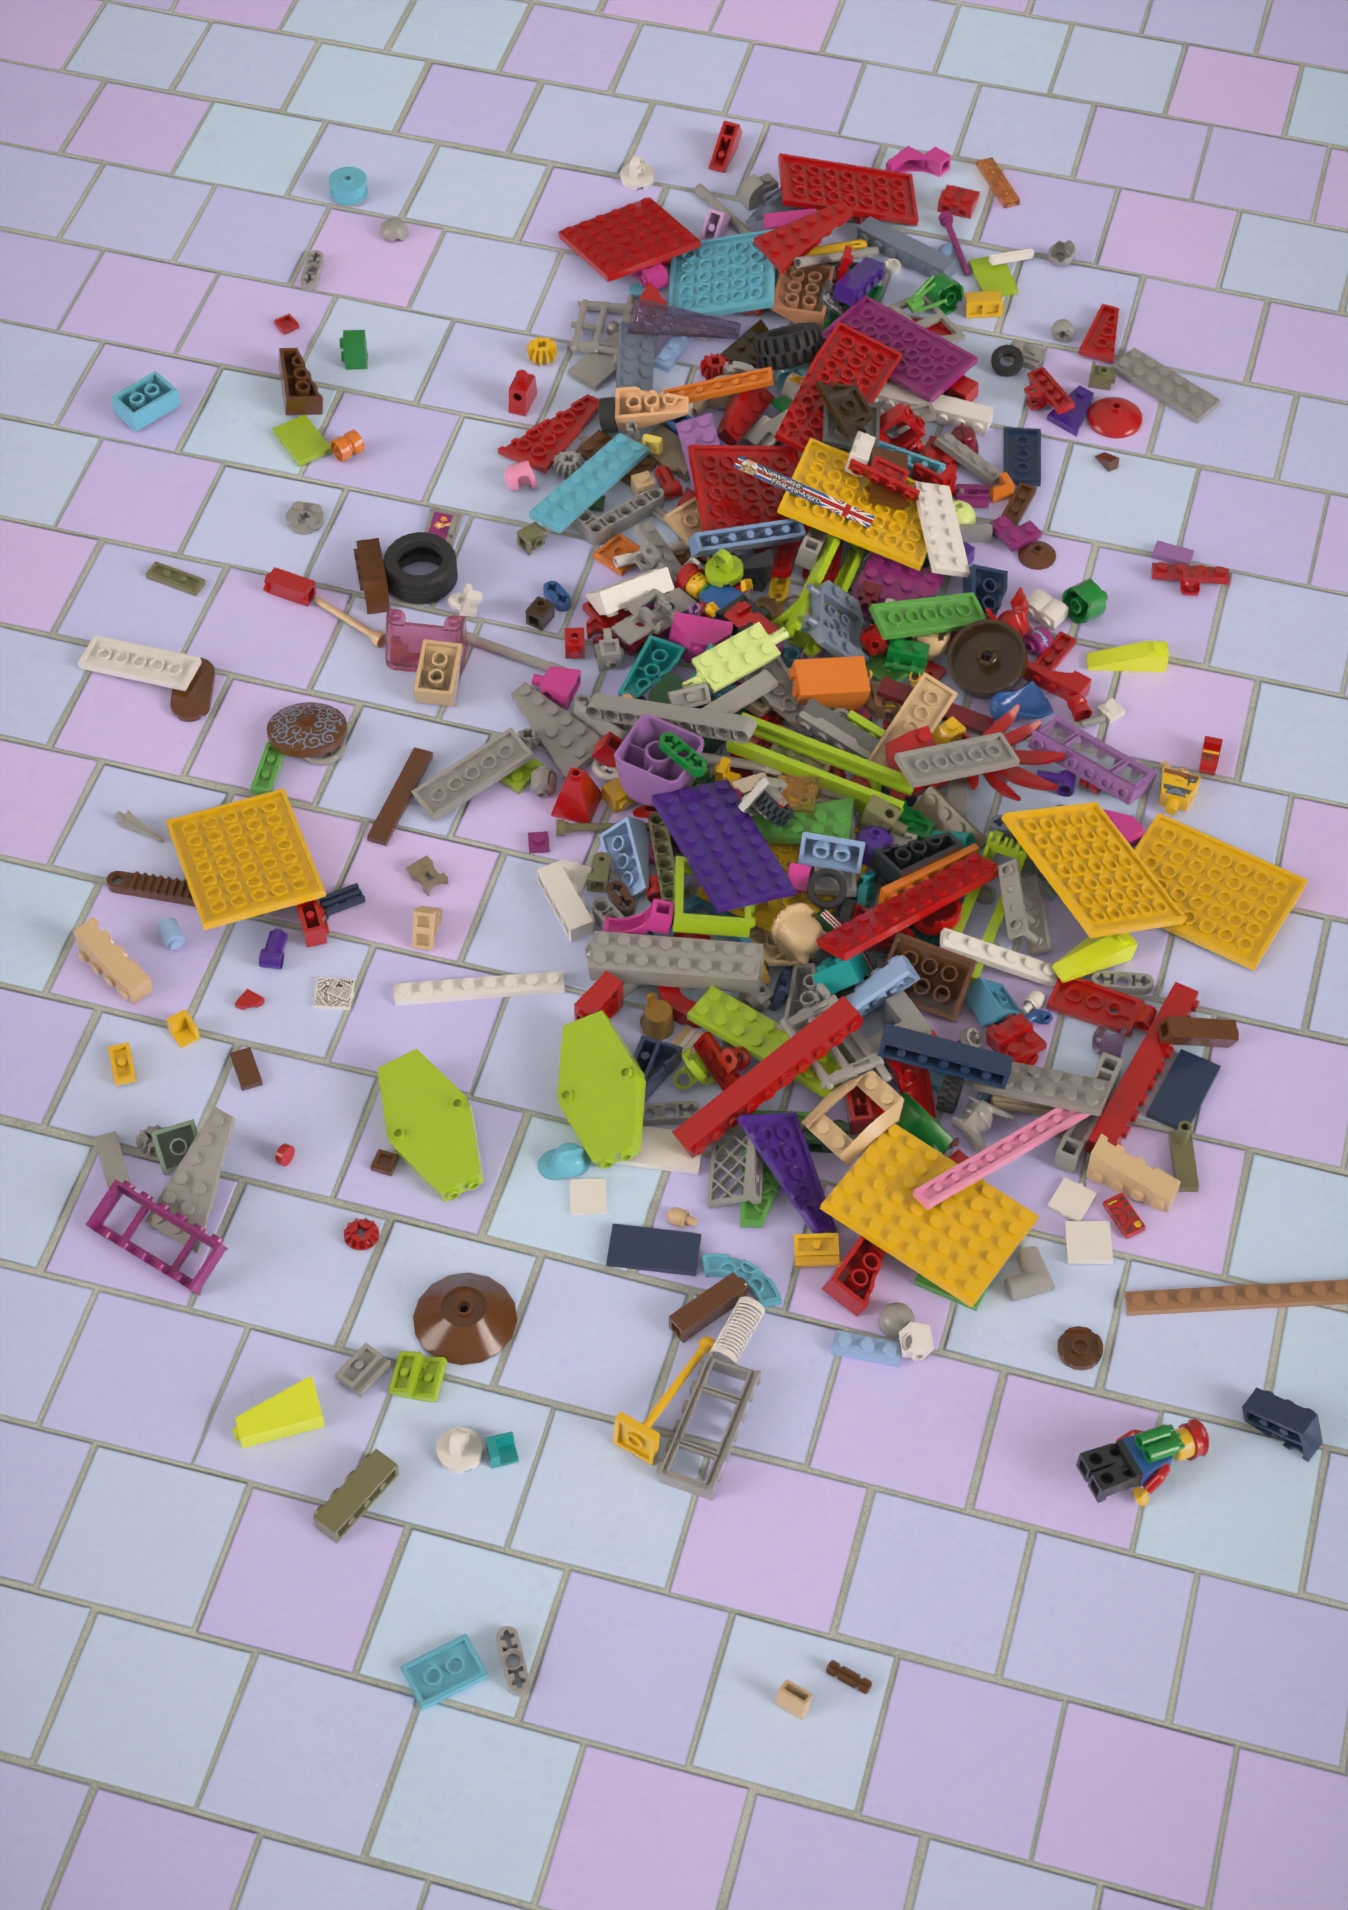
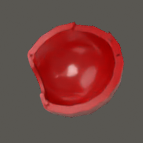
[912,900,962,937]

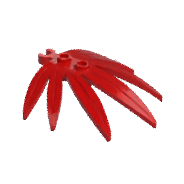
[956,704,1065,801]

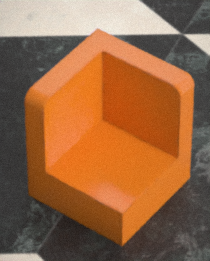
[989,472,1015,504]

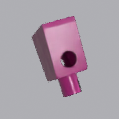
[532,666,581,710]

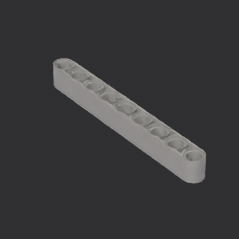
[585,693,757,743]

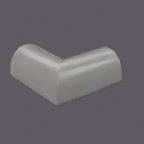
[1004,1246,1055,1302]

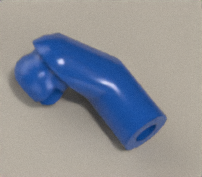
[1024,1009,1053,1025]

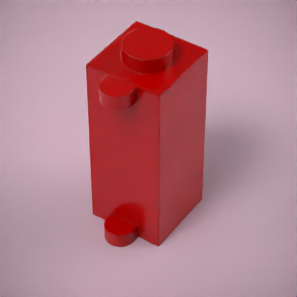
[263,567,317,607]

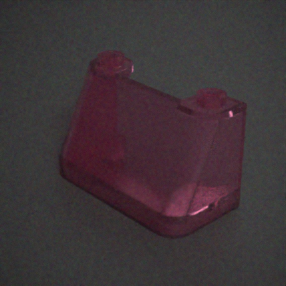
[385,608,468,674]

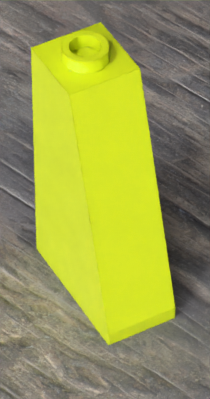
[232,1376,325,1449]

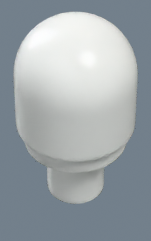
[1020,990,1045,1015]

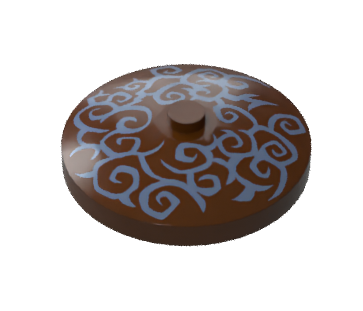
[267,702,347,758]

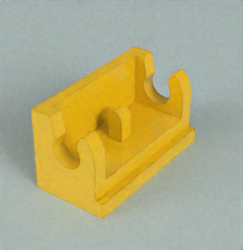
[964,291,1003,318]

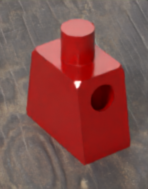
[508,370,538,417]

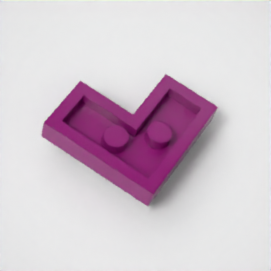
[990,515,1042,552]

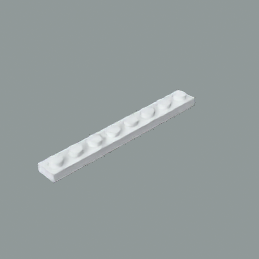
[394,971,565,1006]

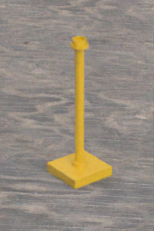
[613,1336,715,1466]

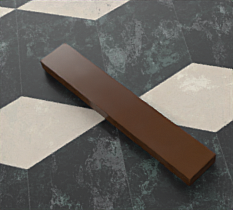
[367,747,433,846]

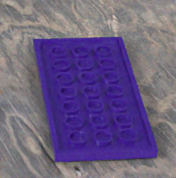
[652,779,796,913]

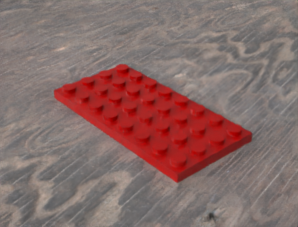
[778,153,919,226]

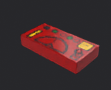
[1102,1193,1146,1239]

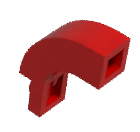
[657,986,702,1028]

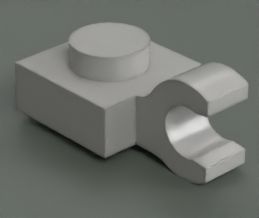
[599,628,621,661]

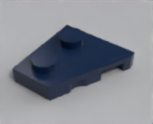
[769,966,793,1012]

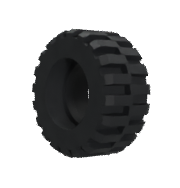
[753,322,824,371]

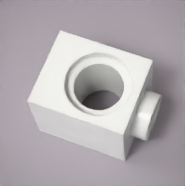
[898,1322,934,1361]

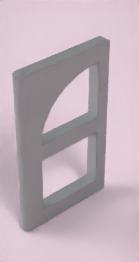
[888,295,966,344]

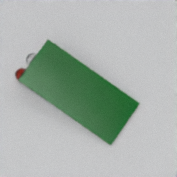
[896,1091,959,1156]

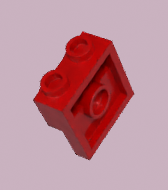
[937,184,980,219]
[986,1013,1047,1063]

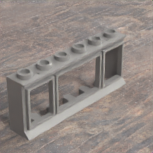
[656,1354,761,1501]

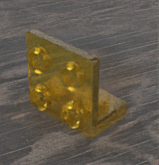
[778,775,822,813]

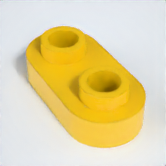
[768,577,790,605]

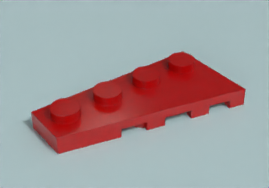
[1078,303,1119,364]

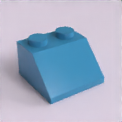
[966,978,1024,1027]

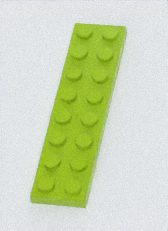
[687,986,850,1098]

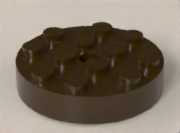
[947,619,1028,699]

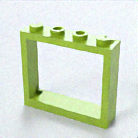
[673,856,755,938]

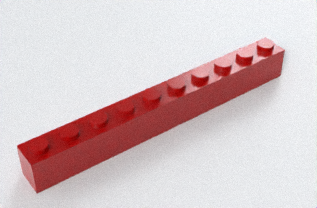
[1085,981,1200,1154]
[672,996,864,1159]

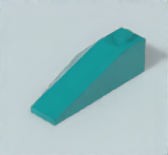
[618,635,686,699]

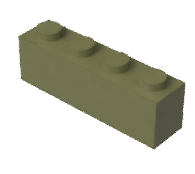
[313,1449,399,1543]

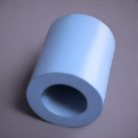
[157,917,185,950]

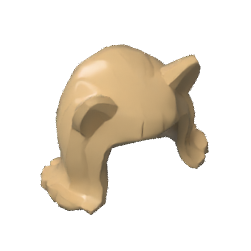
[772,902,826,965]

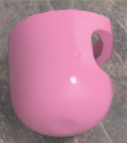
[504,460,538,491]

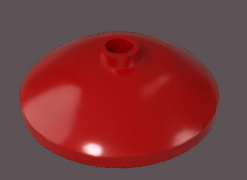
[1087,397,1143,439]

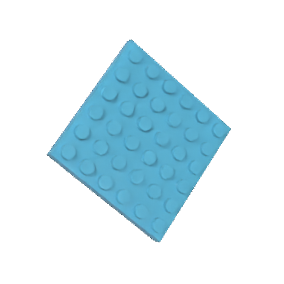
[667,229,775,323]

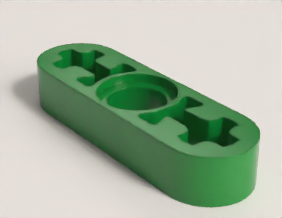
[659,732,707,777]

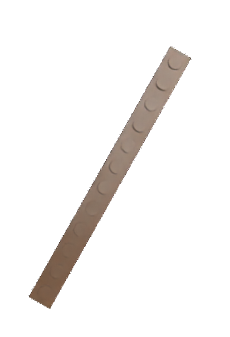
[1124,1279,1348,1316]

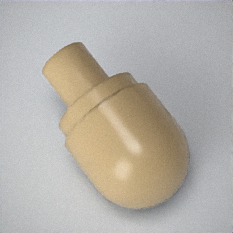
[667,1207,698,1227]

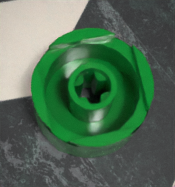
[924,272,964,315]
[1062,578,1108,624]

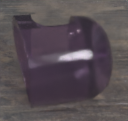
[1092,1026,1128,1058]

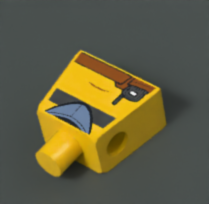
[1159,767,1201,815]

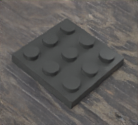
[822,402,880,450]

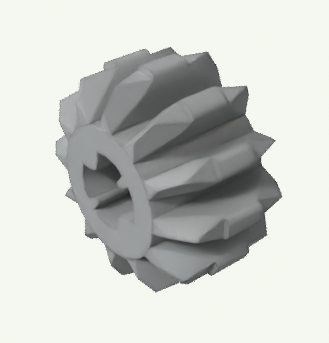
[553,449,584,480]

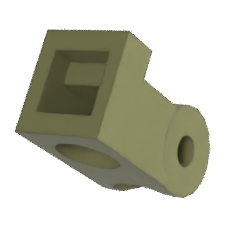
[587,852,611,893]

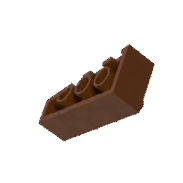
[278,348,323,415]
[353,538,390,615]

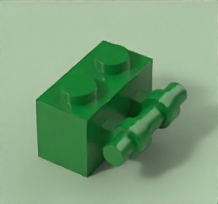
[884,638,930,677]

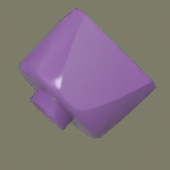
[614,714,705,806]

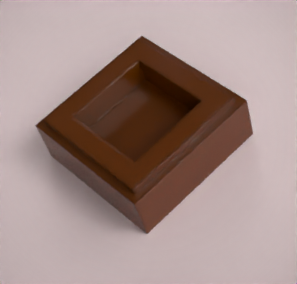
[370,1149,400,1177]

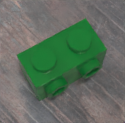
[340,330,368,370]

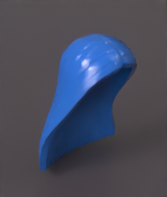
[989,681,1054,721]

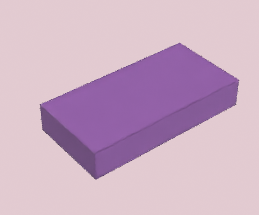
[1151,540,1194,565]

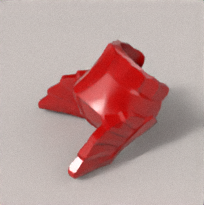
[985,587,1032,638]

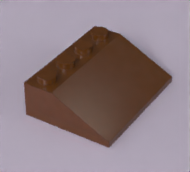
[884,932,977,1023]

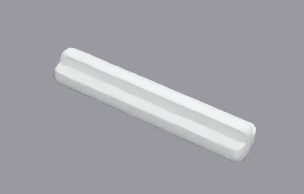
[988,248,1034,265]

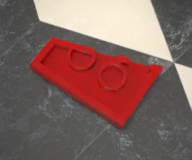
[886,1058,936,1118]

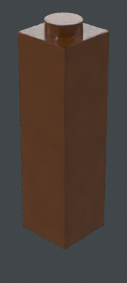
[1158,1016,1239,1048]
[669,1272,748,1343]

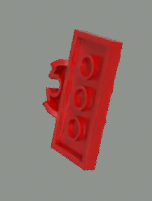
[582,601,660,656]

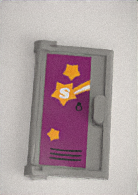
[424,506,463,547]

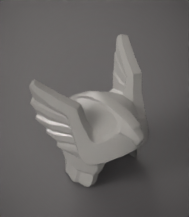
[951,1095,1018,1153]

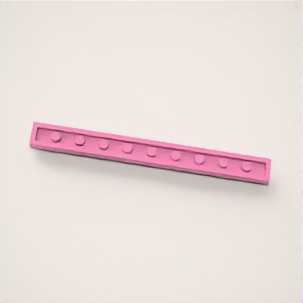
[913,1108,1090,1210]

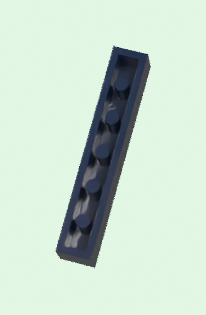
[877,1023,1013,1089]

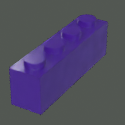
[833,257,886,306]

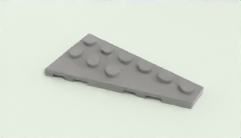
[144,1106,236,1255]

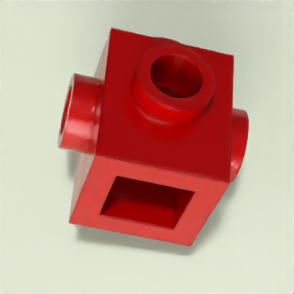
[860,623,890,656]

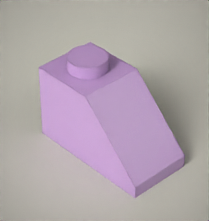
[699,208,731,240]

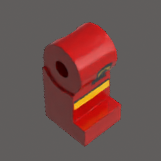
[1198,736,1223,776]

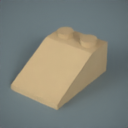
[413,639,463,707]

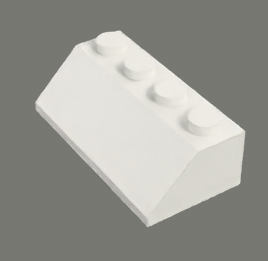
[585,567,674,617]

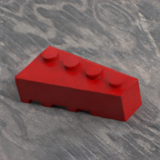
[717,387,775,445]

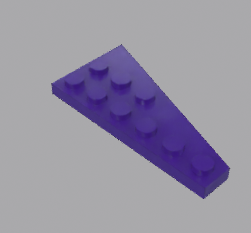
[737,1112,837,1234]

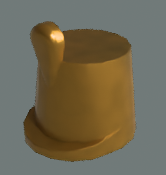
[640,992,675,1041]

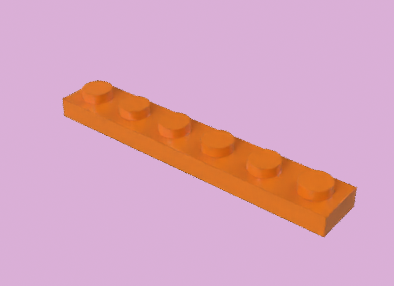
[663,367,774,403]
[877,843,980,905]

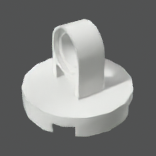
[620,155,654,190]
[436,1427,484,1474]

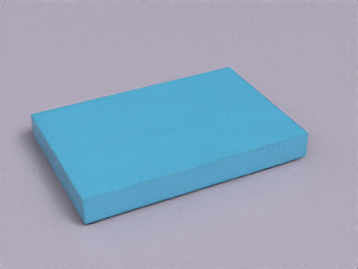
[400,1634,488,1711]

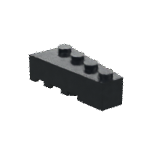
[870,832,963,884]

